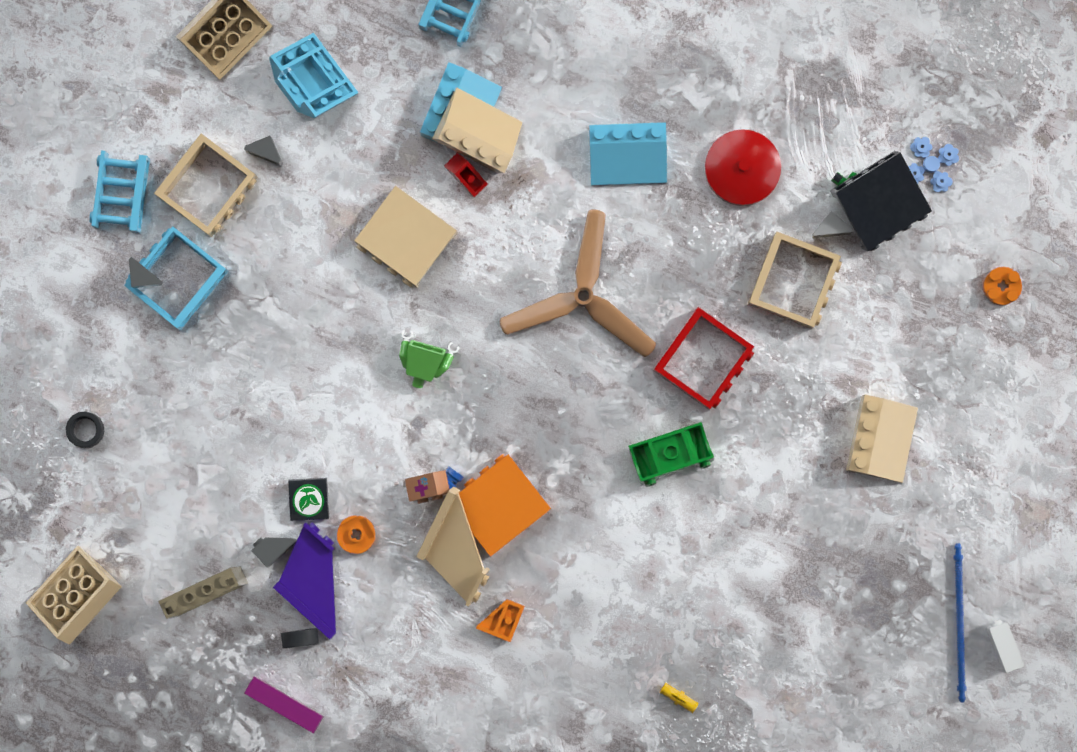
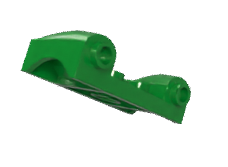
[628,422,714,487]

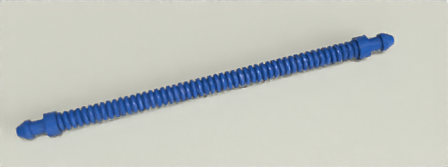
[954,543,967,703]

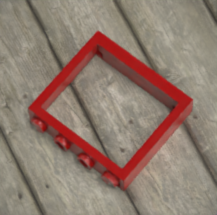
[653,307,755,410]

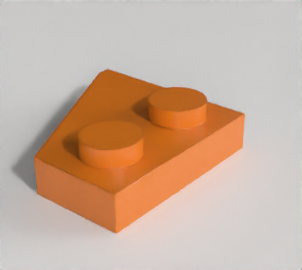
[476,599,525,642]

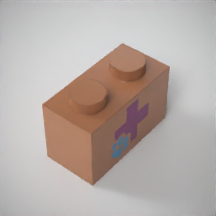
[405,470,450,504]

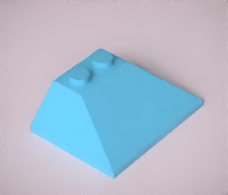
[269,33,358,118]

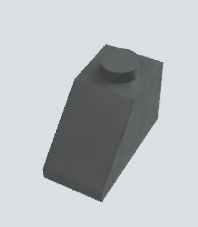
[251,537,297,568]

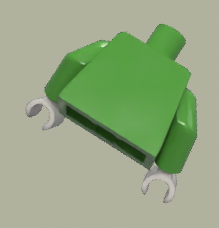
[399,330,459,388]

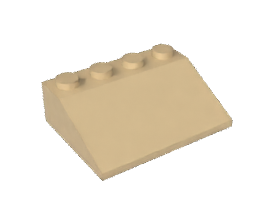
[176,0,272,80]
[432,88,522,173]
[846,394,918,483]
[26,546,122,645]

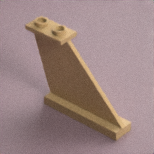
[416,487,490,607]

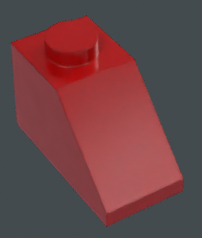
[444,153,488,197]

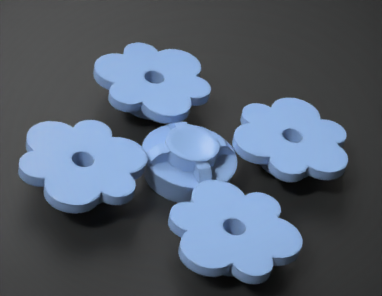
[908,137,959,192]

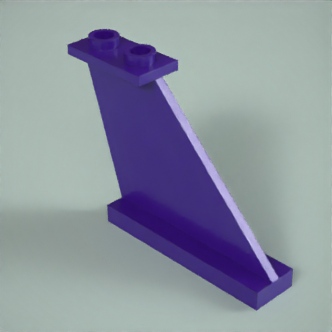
[273,522,337,639]

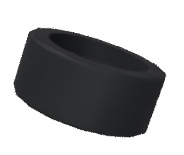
[66,411,105,448]
[281,628,319,648]

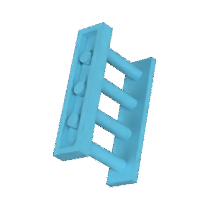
[418,0,481,47]
[89,150,150,233]

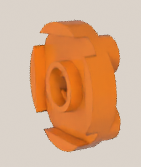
[982,267,1022,305]
[337,515,376,554]

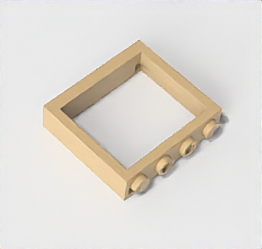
[154,133,258,237]
[747,231,842,329]

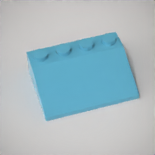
[420,62,502,144]
[589,122,667,186]

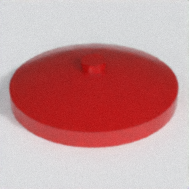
[705,129,781,206]

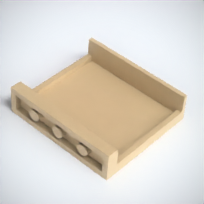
[354,185,458,288]

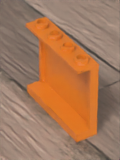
[459,454,551,557]

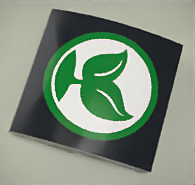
[288,478,329,521]

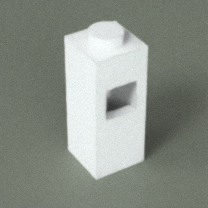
[986,619,1024,673]

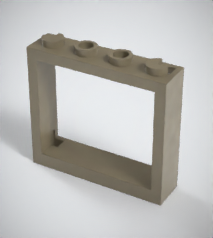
[158,566,248,619]

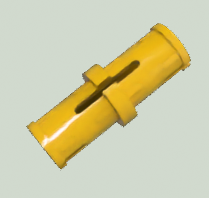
[659,682,699,713]

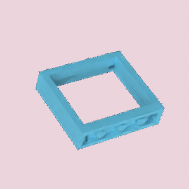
[124,226,229,330]

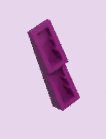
[244,676,324,733]

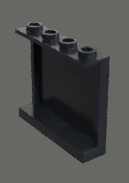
[830,151,932,251]

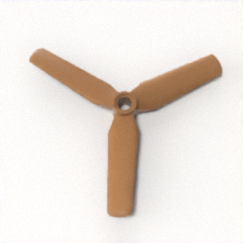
[500,209,656,357]

